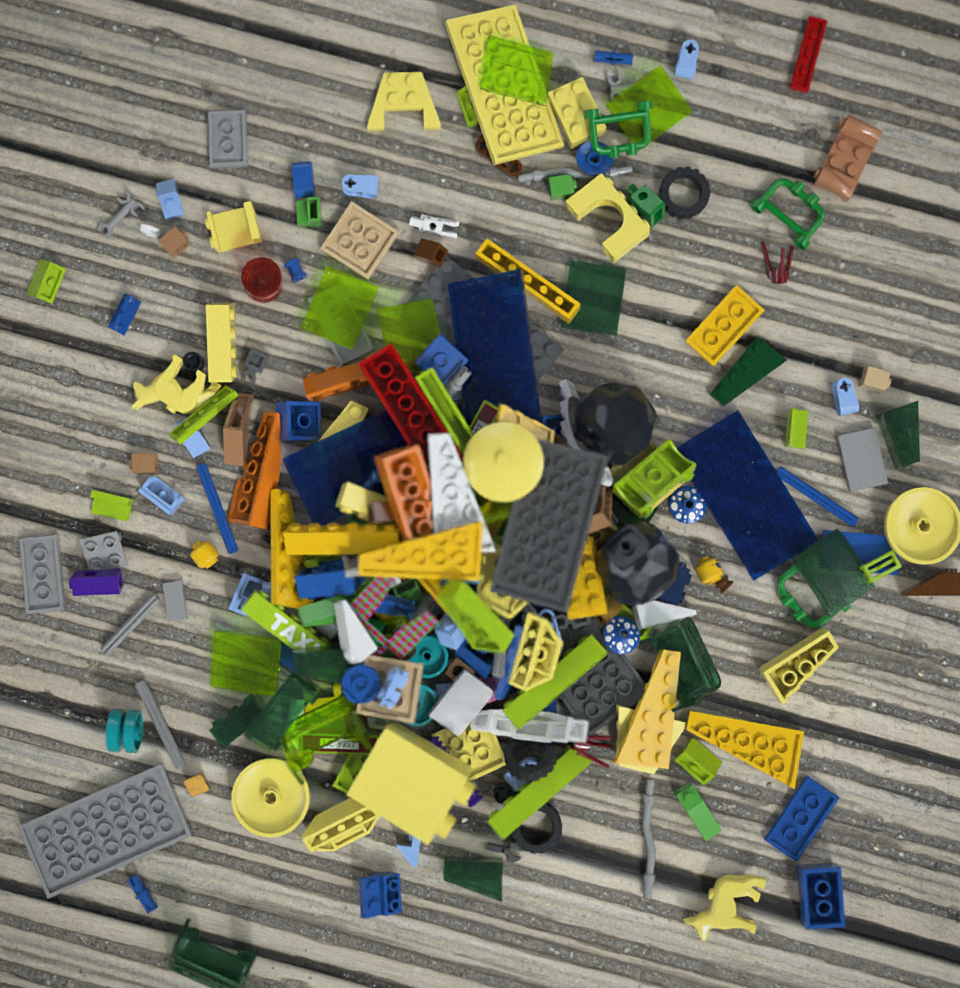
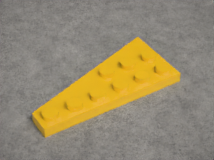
[271,489,314,609]
[686,710,804,789]

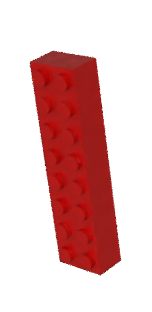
[358,343,464,480]

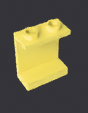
[205,201,262,253]

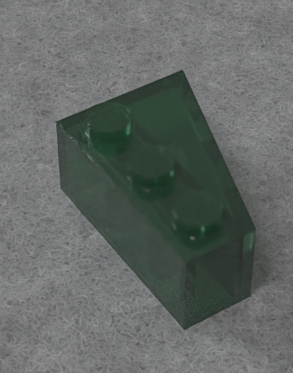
[876,401,920,469]
[292,645,353,684]
[209,693,272,748]
[444,856,503,902]

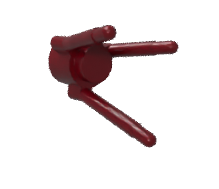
[761,241,794,284]
[571,735,612,768]

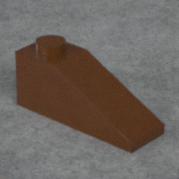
[901,569,960,596]

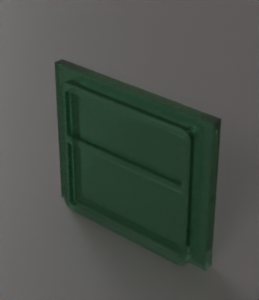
[560,260,627,336]
[791,528,876,617]

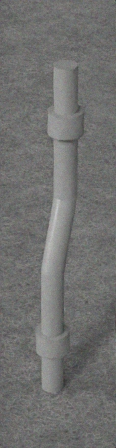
[518,166,632,182]
[642,779,656,898]

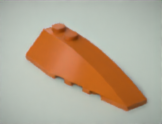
[302,361,420,402]
[227,412,281,530]
[374,445,434,542]

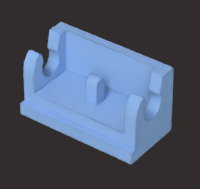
[138,475,185,515]
[229,573,265,616]

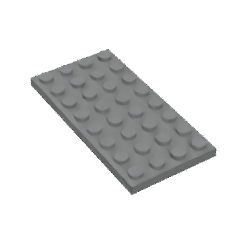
[18,763,193,898]

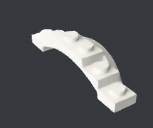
[559,379,615,487]
[471,709,589,743]

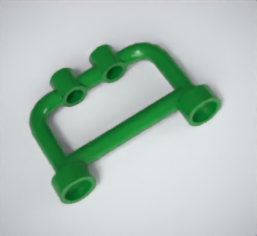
[583,100,653,158]
[749,178,825,250]
[777,551,851,628]

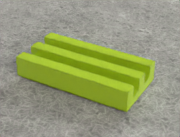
[859,550,902,584]

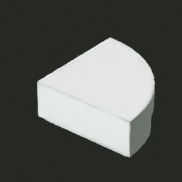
[140,224,164,239]

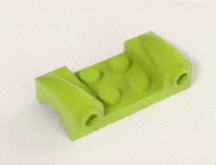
[612,438,696,519]

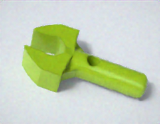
[302,555,339,568]

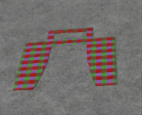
[349,576,439,660]

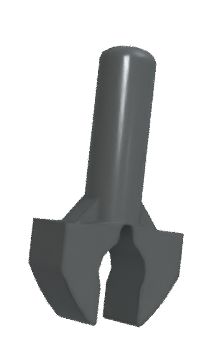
[486,841,523,863]

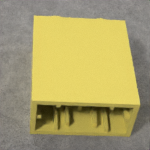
[347,720,476,845]

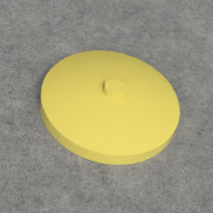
[463,422,544,502]
[884,487,960,565]
[231,758,310,838]

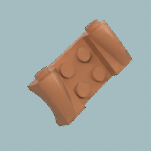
[813,115,883,202]

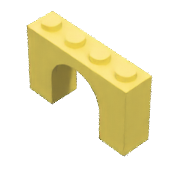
[566,173,650,263]

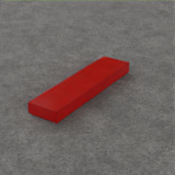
[789,16,828,94]

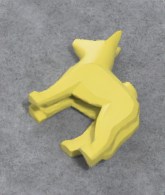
[132,354,222,415]
[683,874,766,941]

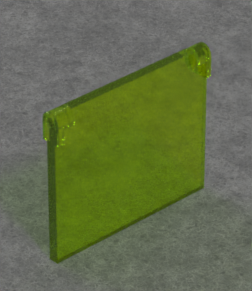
[300,266,379,350]

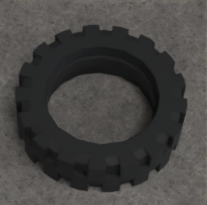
[658,166,711,219]
[504,739,557,782]
[512,802,562,854]

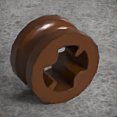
[715,575,733,594]

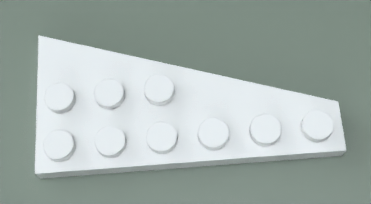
[429,433,496,552]

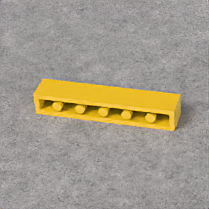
[475,238,580,324]
[283,522,404,555]

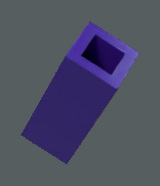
[69,569,124,596]

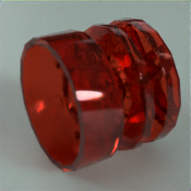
[241,257,284,303]

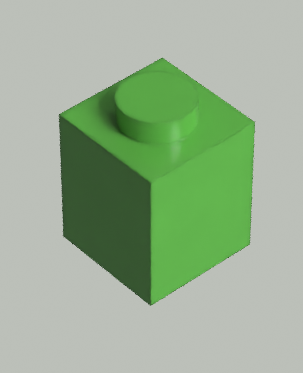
[548,174,577,201]

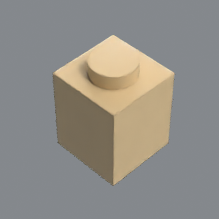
[859,366,892,393]

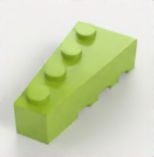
[437,580,515,654]

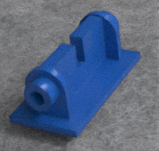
[108,293,142,336]
[374,594,415,620]

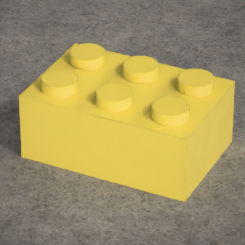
[547,77,607,150]

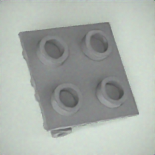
[79,531,128,570]

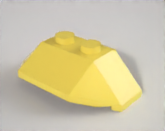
[509,612,563,691]
[301,798,380,852]

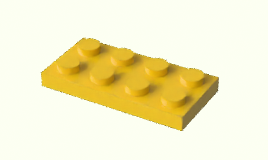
[685,285,765,367]
[567,537,607,620]

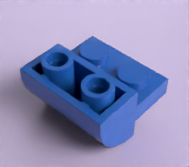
[359,872,402,919]

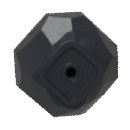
[574,382,657,467]
[595,521,679,606]

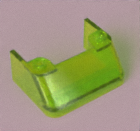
[280,695,372,786]

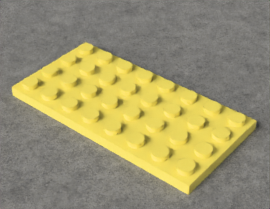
[445,5,564,165]

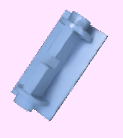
[377,665,409,709]

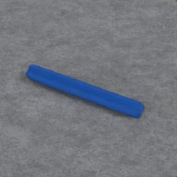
[196,463,238,554]
[775,466,859,526]

